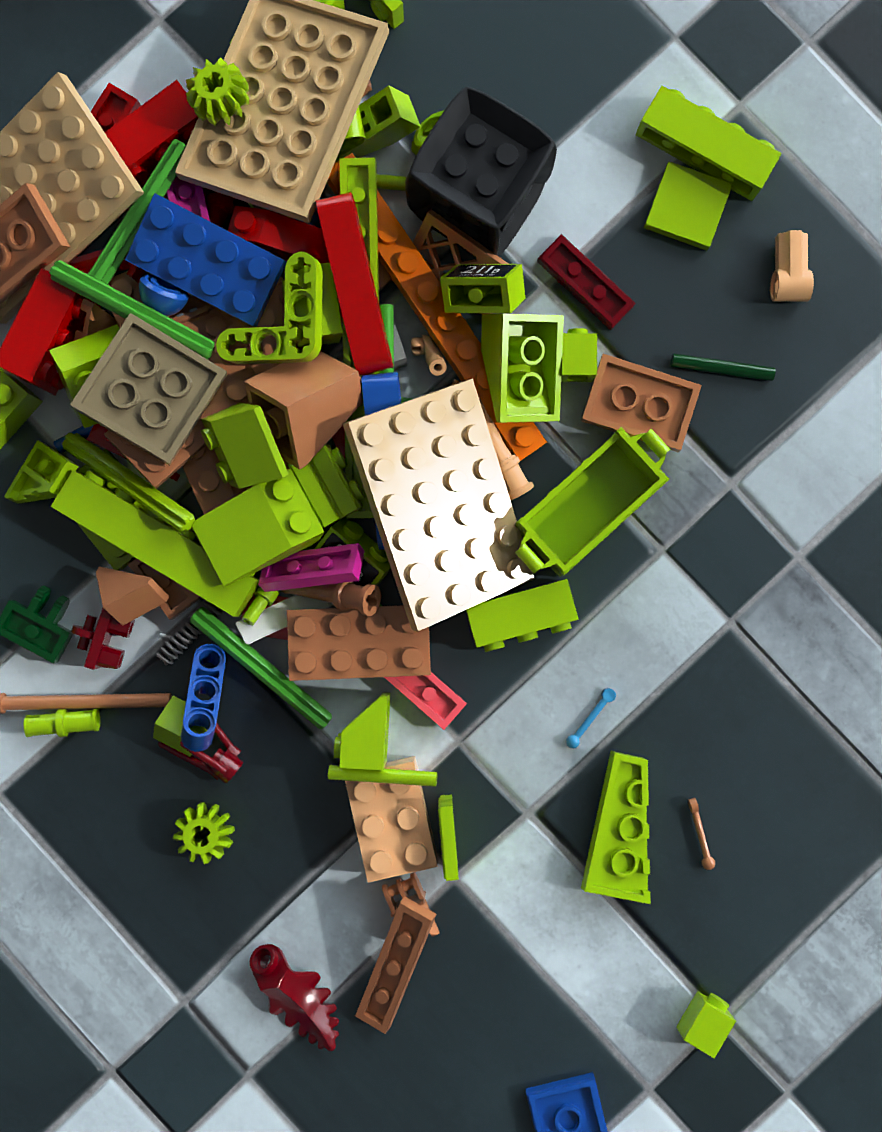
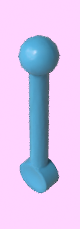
[566,688,616,749]

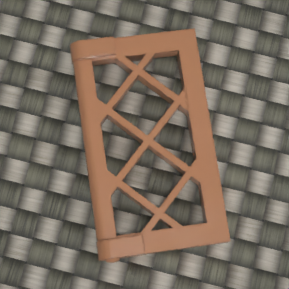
[413,209,508,314]

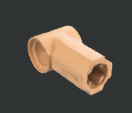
[770,230,814,302]

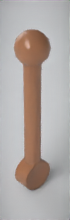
[688,798,715,870]

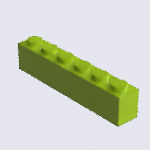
[50,470,259,617]

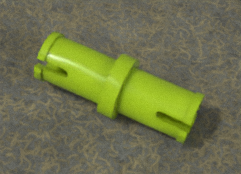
[24,709,101,737]

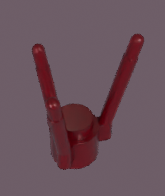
[158,723,244,784]

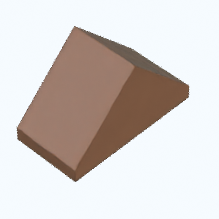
[96,566,169,626]

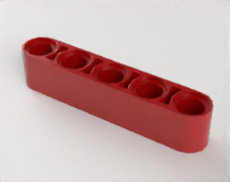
[316,192,393,376]

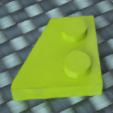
[4,440,79,504]

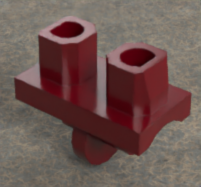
[71,607,135,670]

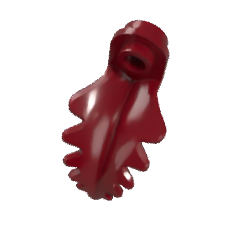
[250,944,339,1051]

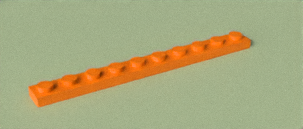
[327,153,547,461]

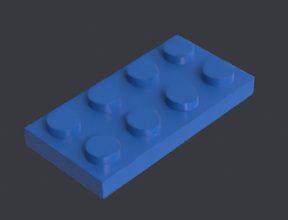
[125,193,287,327]

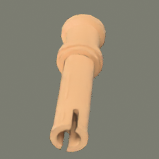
[479,398,534,501]

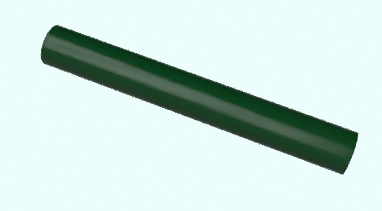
[670,353,776,381]

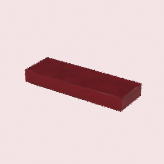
[537,234,636,330]

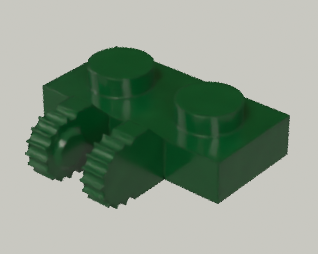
[0,585,73,664]

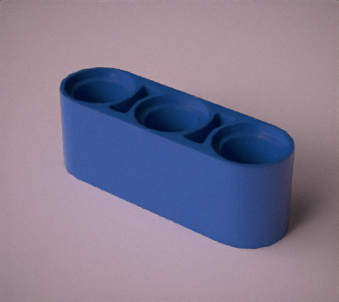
[181,644,226,752]

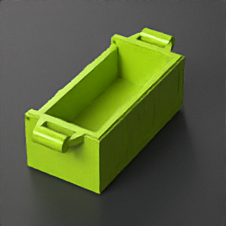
[515,427,671,577]

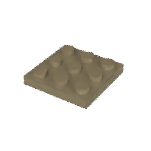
[70,313,227,466]

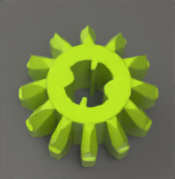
[186,57,249,126]
[173,802,235,864]

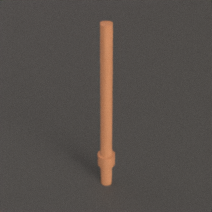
[0,693,172,714]

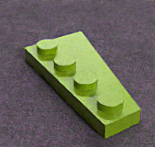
[581,751,651,904]

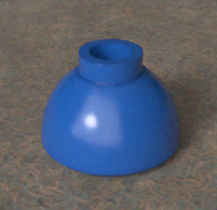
[139,274,189,316]

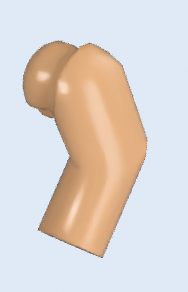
[410,335,447,376]

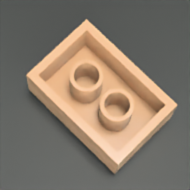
[345,756,438,883]

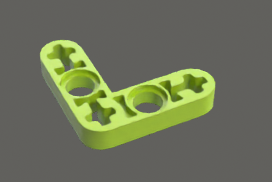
[216,252,323,364]

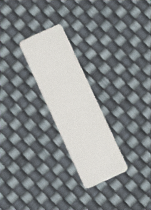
[236,595,333,645]

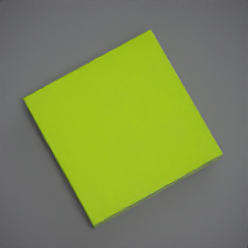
[644,161,733,251]
[438,795,459,881]

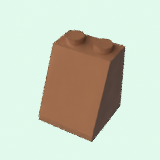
[244,351,363,470]

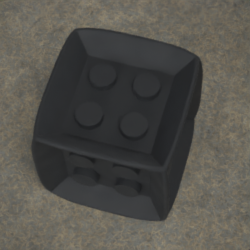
[405,87,557,257]

